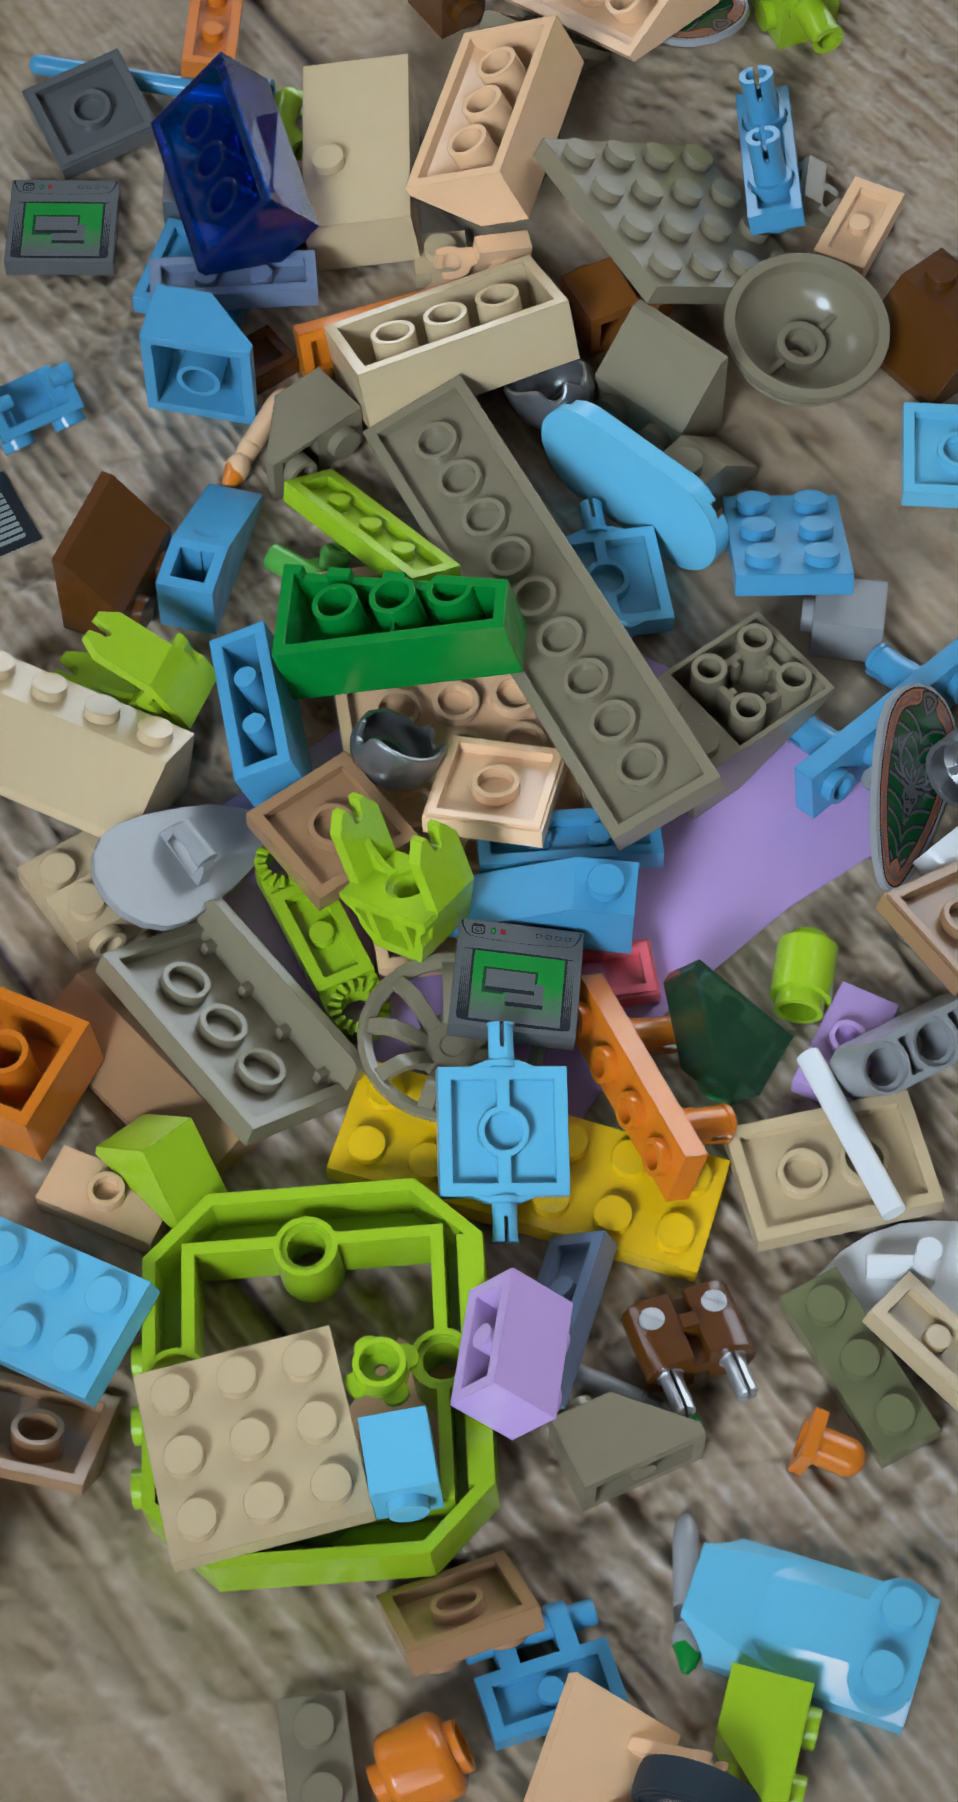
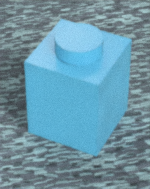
[358,1405,445,1523]

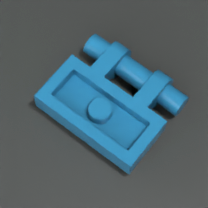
[465,1598,628,1751]

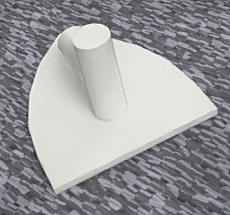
[817,1220,958,1316]

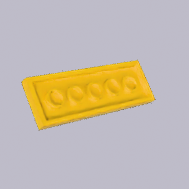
[326,1061,731,1284]

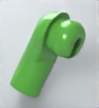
[263,542,351,578]

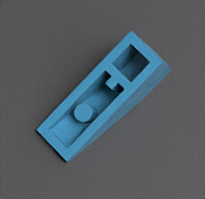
[448,857,639,954]

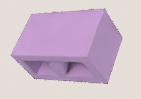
[450,1267,573,1440]

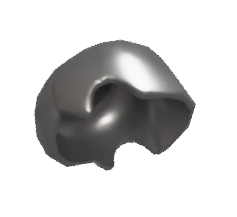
[504,359,595,430]
[350,708,447,790]

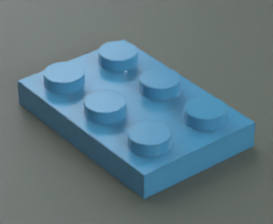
[722,490,854,596]

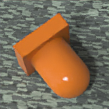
[787,1406,867,1477]

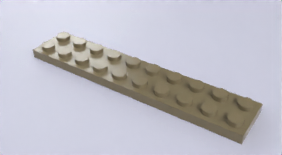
[363,374,726,851]

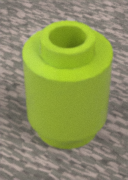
[769,927,839,1024]

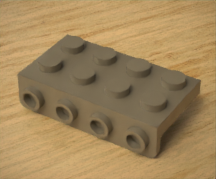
[95,897,364,1146]

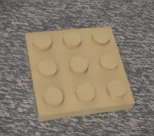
[133,1325,376,1573]

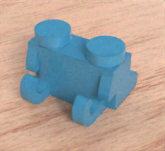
[0,361,86,455]

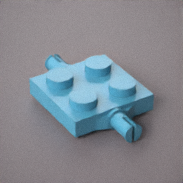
[565,498,675,638]
[435,1021,570,1244]

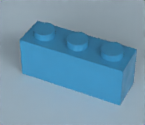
[209,621,312,807]

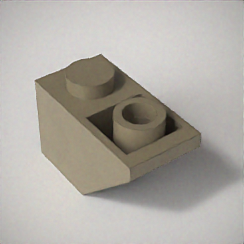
[266,367,363,501]

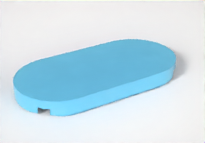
[541,400,729,570]

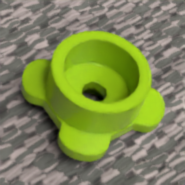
[344,1335,419,1407]

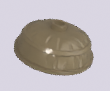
[723,253,890,407]

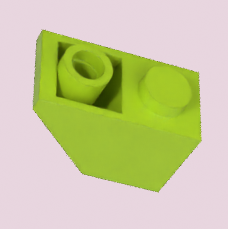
[713,1662,823,1802]

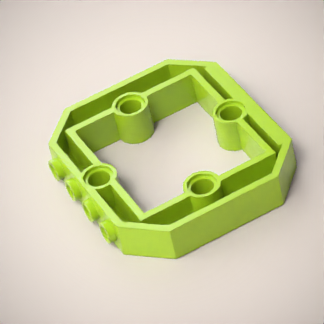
[130,1178,501,1592]

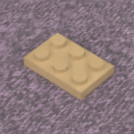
[724,1089,945,1253]

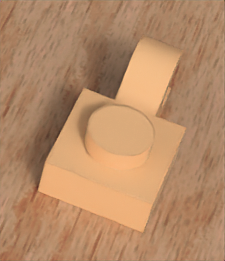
[433,230,533,285]

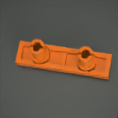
[575,973,737,1202]

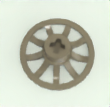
[357,953,547,1122]

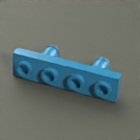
[736,65,806,236]
[787,638,958,819]

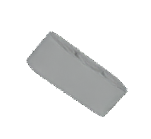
[829,993,958,1099]

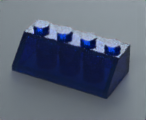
[150,52,319,276]

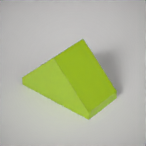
[95,1114,227,1229]

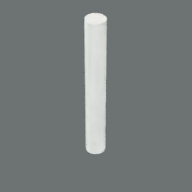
[797,1048,906,1220]

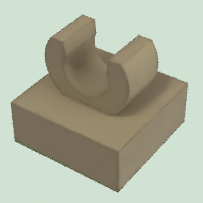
[787,155,838,233]

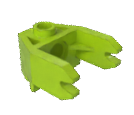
[53,611,216,731]
[330,792,474,963]

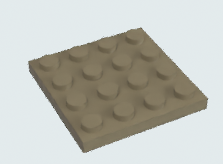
[533,138,787,304]

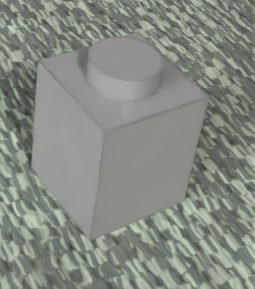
[799,579,888,662]

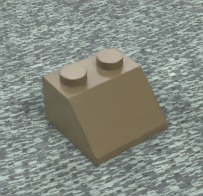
[593,299,728,452]

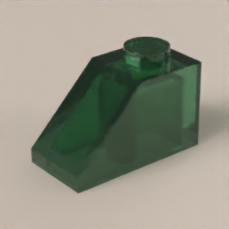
[663,959,794,1106]

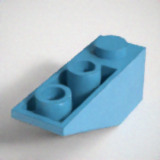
[155,483,264,635]

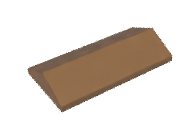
[50,965,268,1176]
[0,1371,122,1495]

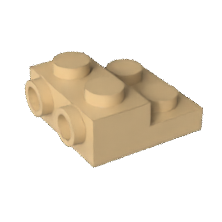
[17,831,147,967]

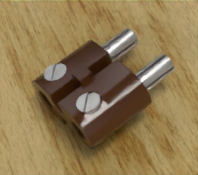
[621,1281,759,1418]

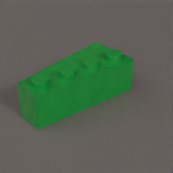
[271,564,527,700]

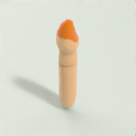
[221,387,286,488]

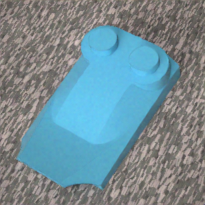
[680,1538,940,1735]

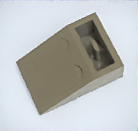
[657,611,835,820]

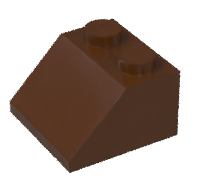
[880,248,958,404]
[52,471,172,637]

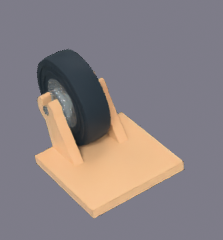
[523,1672,761,1802]

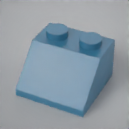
[139,284,258,425]

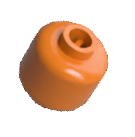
[366,1712,476,1802]

